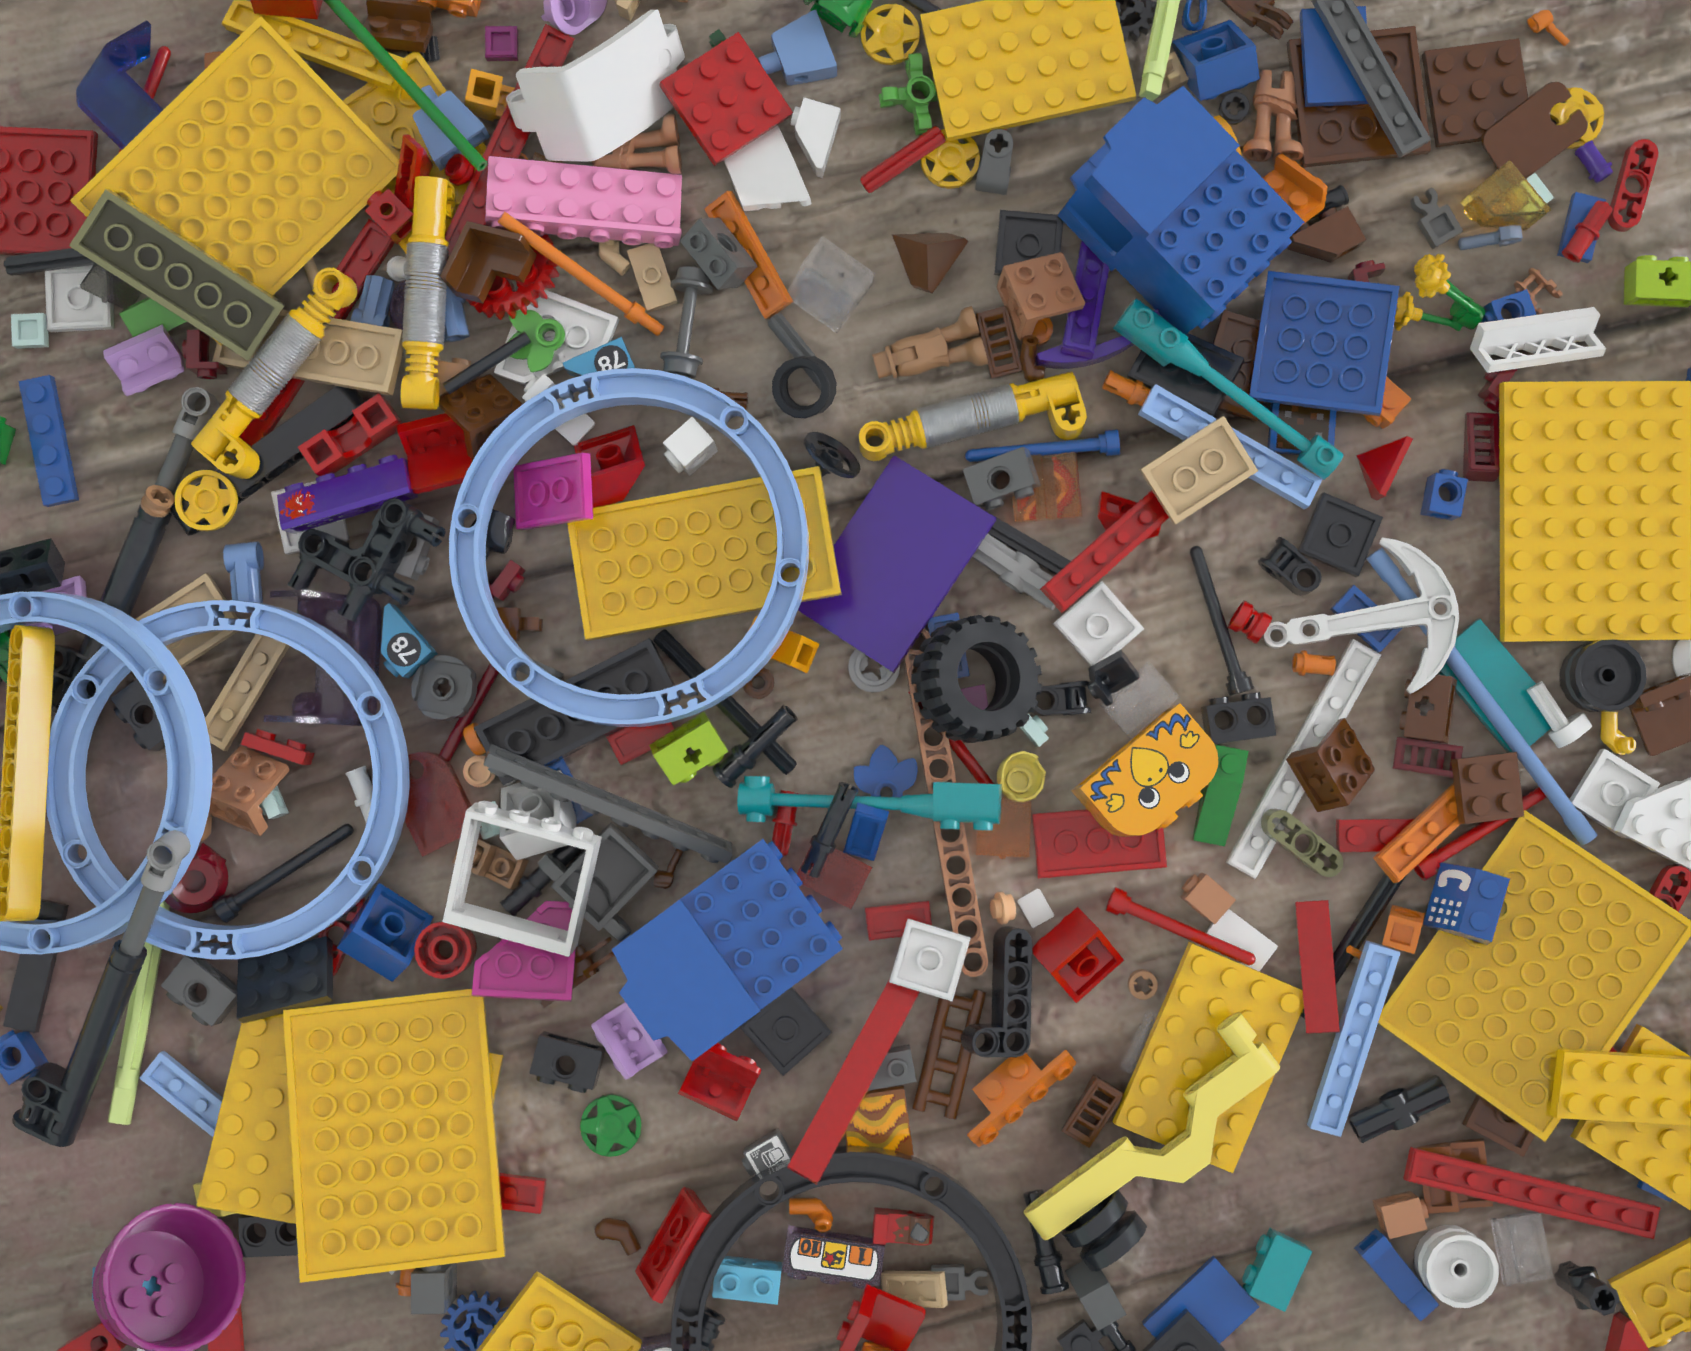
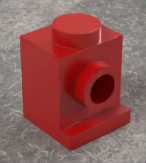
[365,189,413,244]

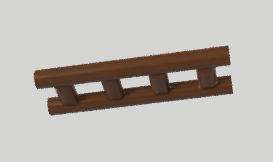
[912,989,987,1120]

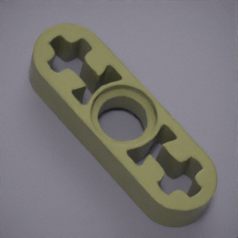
[1261,808,1343,877]

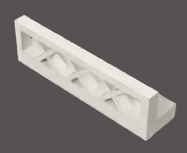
[1470,307,1606,373]

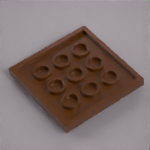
[1286,26,1431,168]

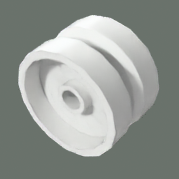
[1414,1225,1499,1308]

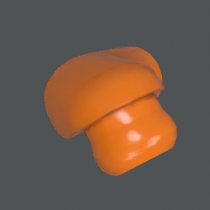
[789,1198,833,1232]

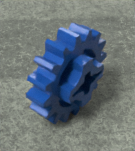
[440,1290,509,1351]

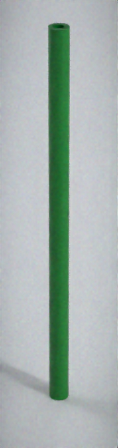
[323,0,488,171]

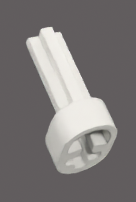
[1526,681,1592,748]

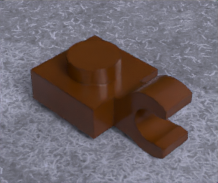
[496,607,543,641]

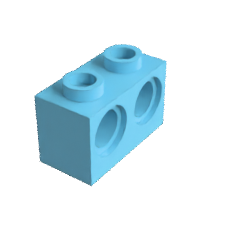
[712,1256,782,1305]

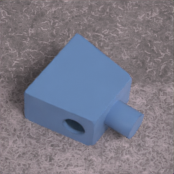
[758,10,837,86]
[413,85,490,171]

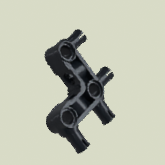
[287,498,446,622]

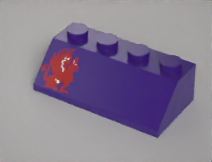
[277,455,418,534]

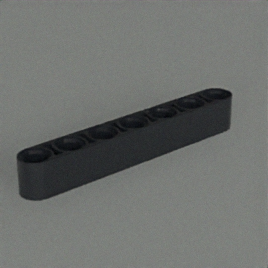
[170,386,365,536]

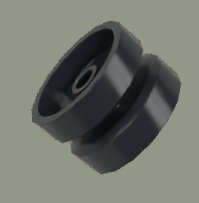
[1559,639,1647,712]
[1061,1190,1147,1271]

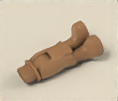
[872,306,988,379]

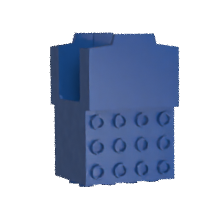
[1058,86,1304,335]
[612,839,843,1061]

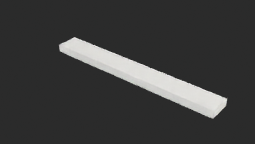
[1226,639,1381,879]

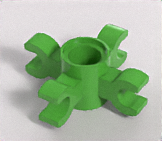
[878,53,938,136]

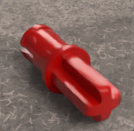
[1562,200,1613,263]
[772,790,799,856]

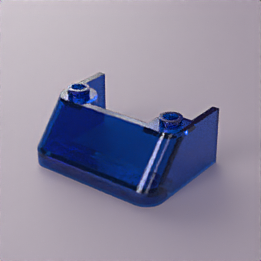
[76,20,163,150]

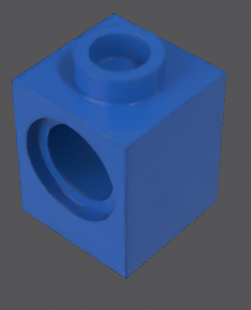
[1482,289,1537,323]
[1420,469,1468,521]
[0,1030,49,1085]

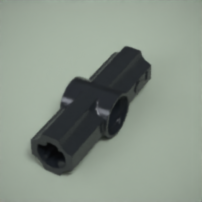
[1348,1075,1451,1143]
[1554,1261,1620,1316]

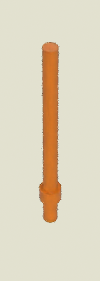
[497,211,664,336]

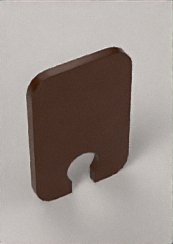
[1482,82,1588,184]

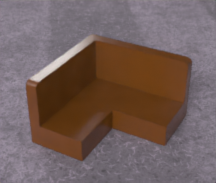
[441,221,537,303]

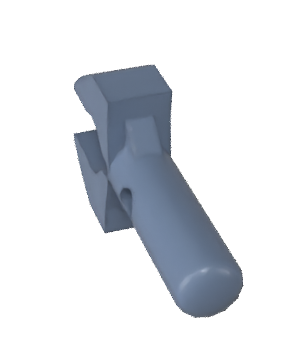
[1458,225,1523,250]

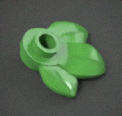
[508,310,566,372]

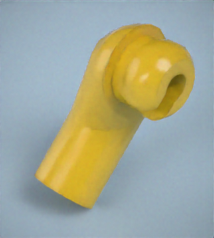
[1600,711,1636,755]

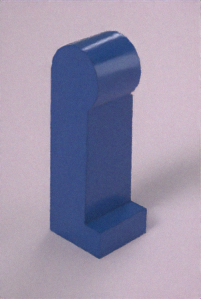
[1354,1228,1439,1322]

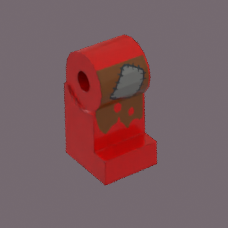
[872,1207,934,1245]

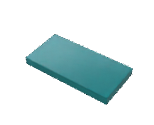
[1439,619,1551,752]

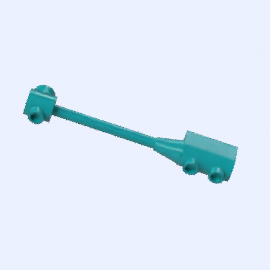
[1113,298,1344,480]
[737,776,1002,830]

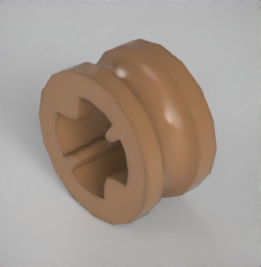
[140,485,175,517]
[1128,969,1158,1000]

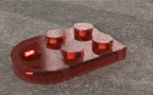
[405,751,482,857]

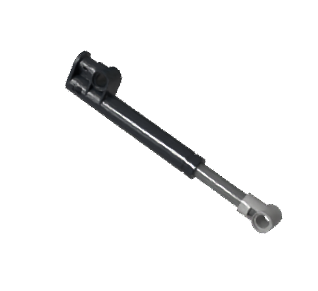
[51,387,219,713]
[12,830,191,1147]

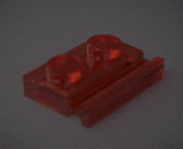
[797,845,873,909]

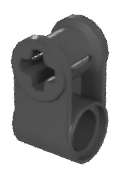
[975,129,1013,195]

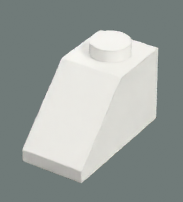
[791,98,841,178]

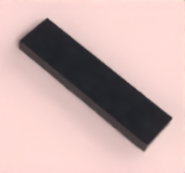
[3,899,69,1033]

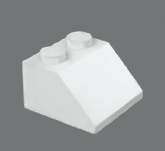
[499,770,576,860]

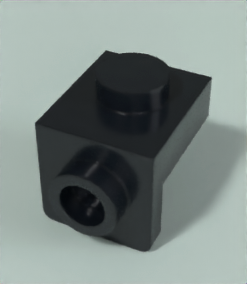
[1087,650,1139,707]

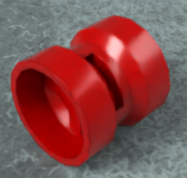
[1227,600,1272,644]

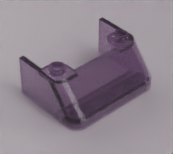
[263,589,382,726]

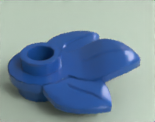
[854,745,918,797]

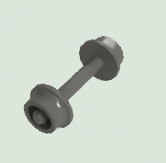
[660,265,713,379]

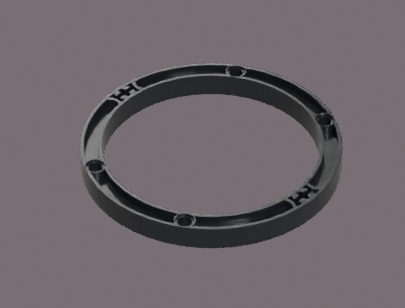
[670,1146,1032,1351]

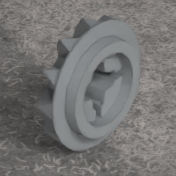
[848,649,900,693]

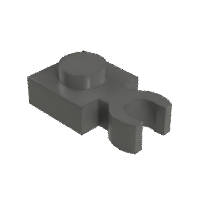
[1410,187,1463,250]
[931,1264,988,1301]

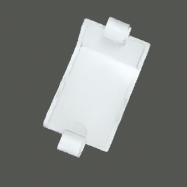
[506,10,685,162]

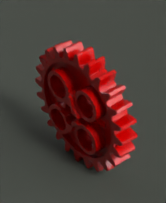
[466,234,560,320]

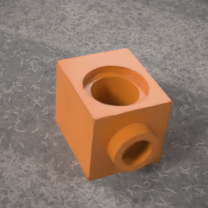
[1382,905,1425,954]

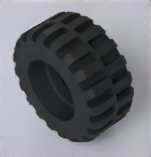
[911,615,1042,743]

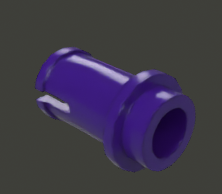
[1574,140,1613,184]

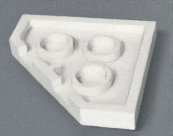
[494,290,619,386]
[1613,777,1691,871]

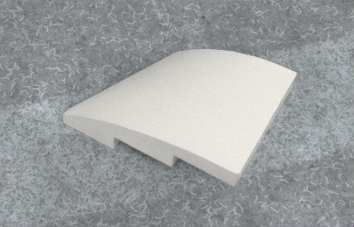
[723,125,812,211]

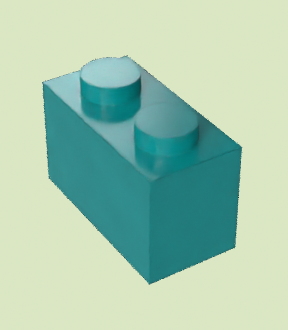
[1242,1228,1312,1312]

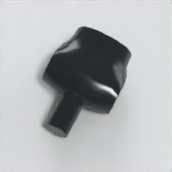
[470,509,515,561]

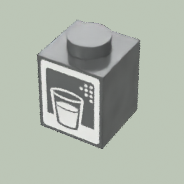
[741,1128,793,1176]

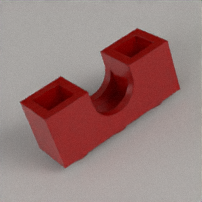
[298,393,403,476]

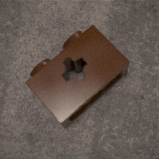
[1400,672,1457,744]

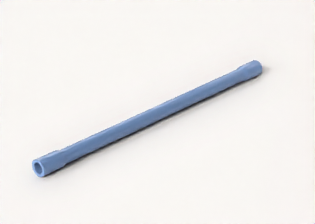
[1366,547,1598,846]

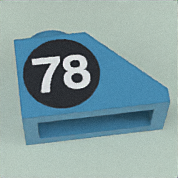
[562,337,635,377]
[381,603,438,679]

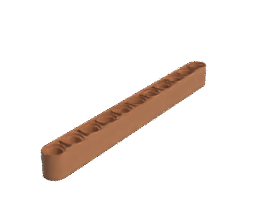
[904,628,988,977]

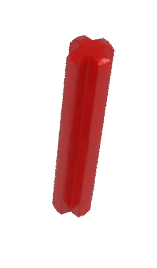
[860,126,946,193]

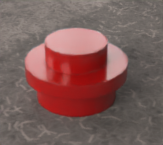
[445,153,475,186]

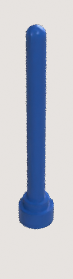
[965,429,1120,462]

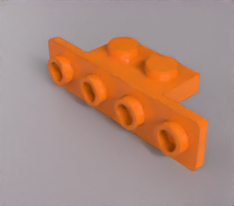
[967,1050,1077,1147]

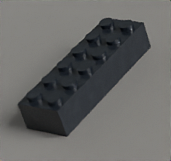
[474,638,682,786]

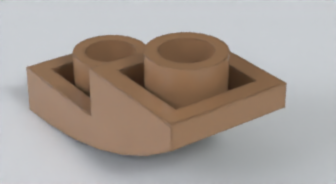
[452,838,529,890]

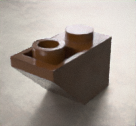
[1287,206,1366,263]

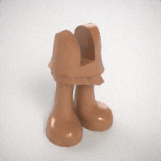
[1243,70,1304,162]
[592,114,682,175]

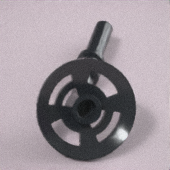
[804,432,861,478]

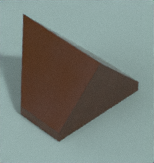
[892,233,969,294]

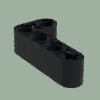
[961,926,1032,1058]

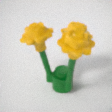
[1394,254,1485,331]

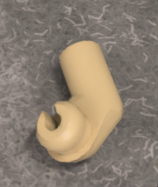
[599,240,631,276]

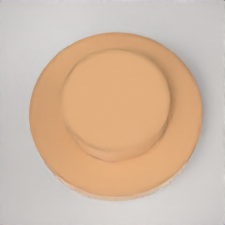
[463,755,495,787]
[990,892,1016,925]

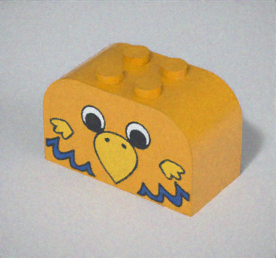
[1071,703,1218,837]

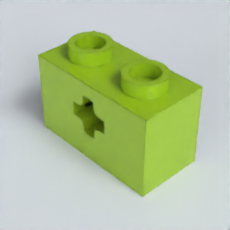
[1624,255,1691,308]
[649,711,729,786]

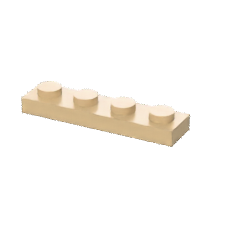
[205,634,290,751]

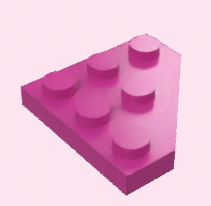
[472,901,576,1002]

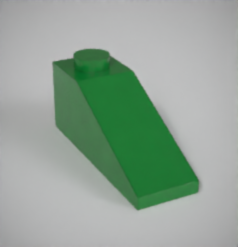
[1192,745,1249,847]

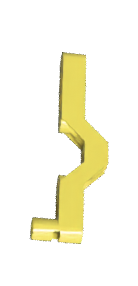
[1023,1012,1280,1240]

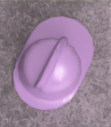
[541,0,607,35]

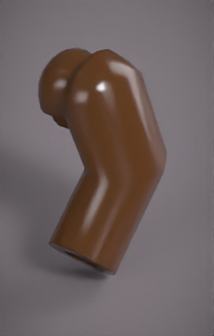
[1020,335,1045,382]
[594,1218,641,1256]

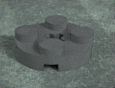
[411,655,477,721]

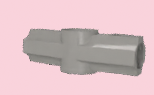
[972,533,1055,610]

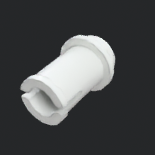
[387,256,407,281]

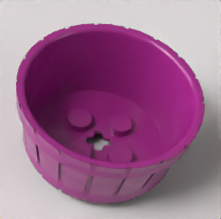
[92,1203,246,1351]

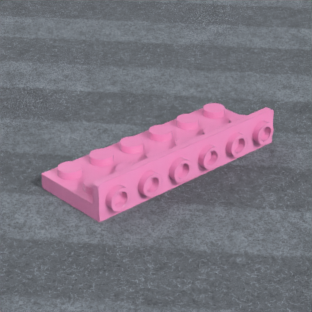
[485,156,682,248]

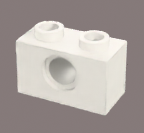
[663,417,718,476]

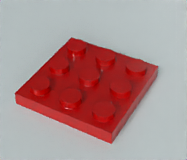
[659,32,793,166]

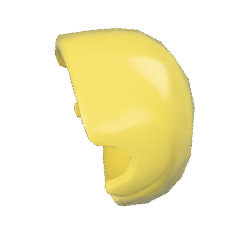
[996,751,1046,802]

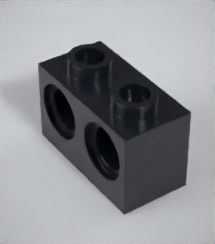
[0,538,65,595]
[1201,692,1276,744]
[238,1214,298,1258]

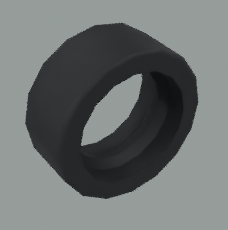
[772,356,836,419]

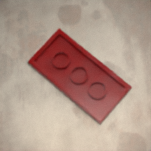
[1032,809,1167,879]

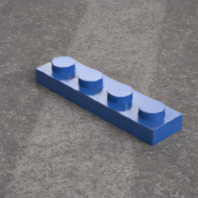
[18,375,79,507]

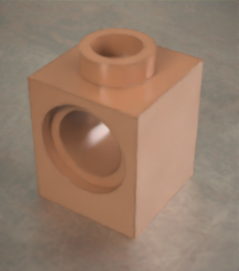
[1180,873,1236,924]
[1372,1191,1429,1239]

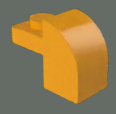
[464,69,515,122]
[748,616,819,674]

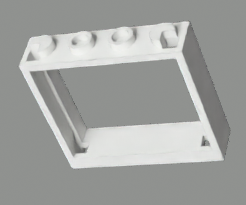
[443,801,602,957]

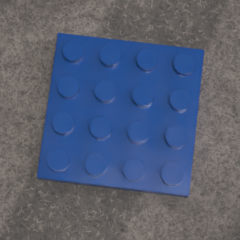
[1249,271,1400,416]

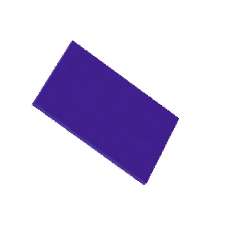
[798,456,997,673]

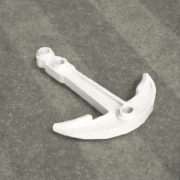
[1263,537,1459,694]

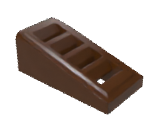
[975,306,1022,380]
[1061,1074,1124,1148]

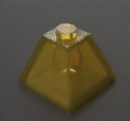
[1460,160,1551,231]

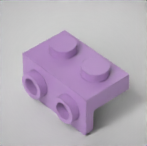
[591,1002,668,1080]

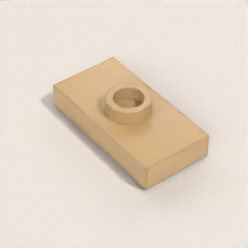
[627,243,678,313]
[880,1271,948,1308]

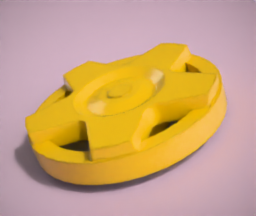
[861,4,920,65]
[1550,87,1604,149]
[920,129,980,189]
[175,470,238,531]

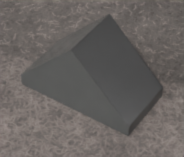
[1065,1261,1127,1331]

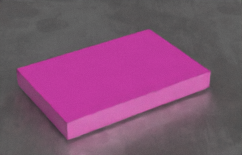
[513,453,593,530]

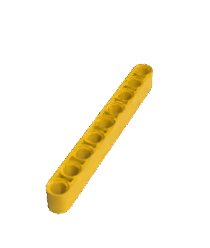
[0,625,55,922]

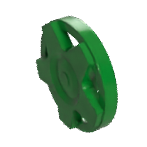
[580,1094,642,1157]

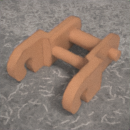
[1514,268,1563,315]

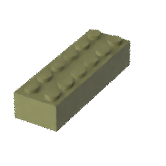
[69,189,285,361]

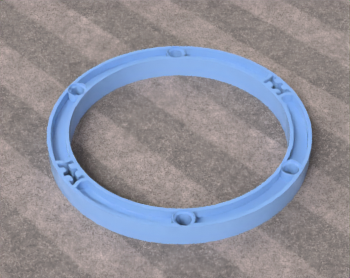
[449,368,809,727]
[0,592,212,954]
[46,600,410,959]

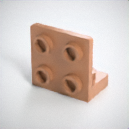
[997,252,1085,340]
[209,746,290,836]

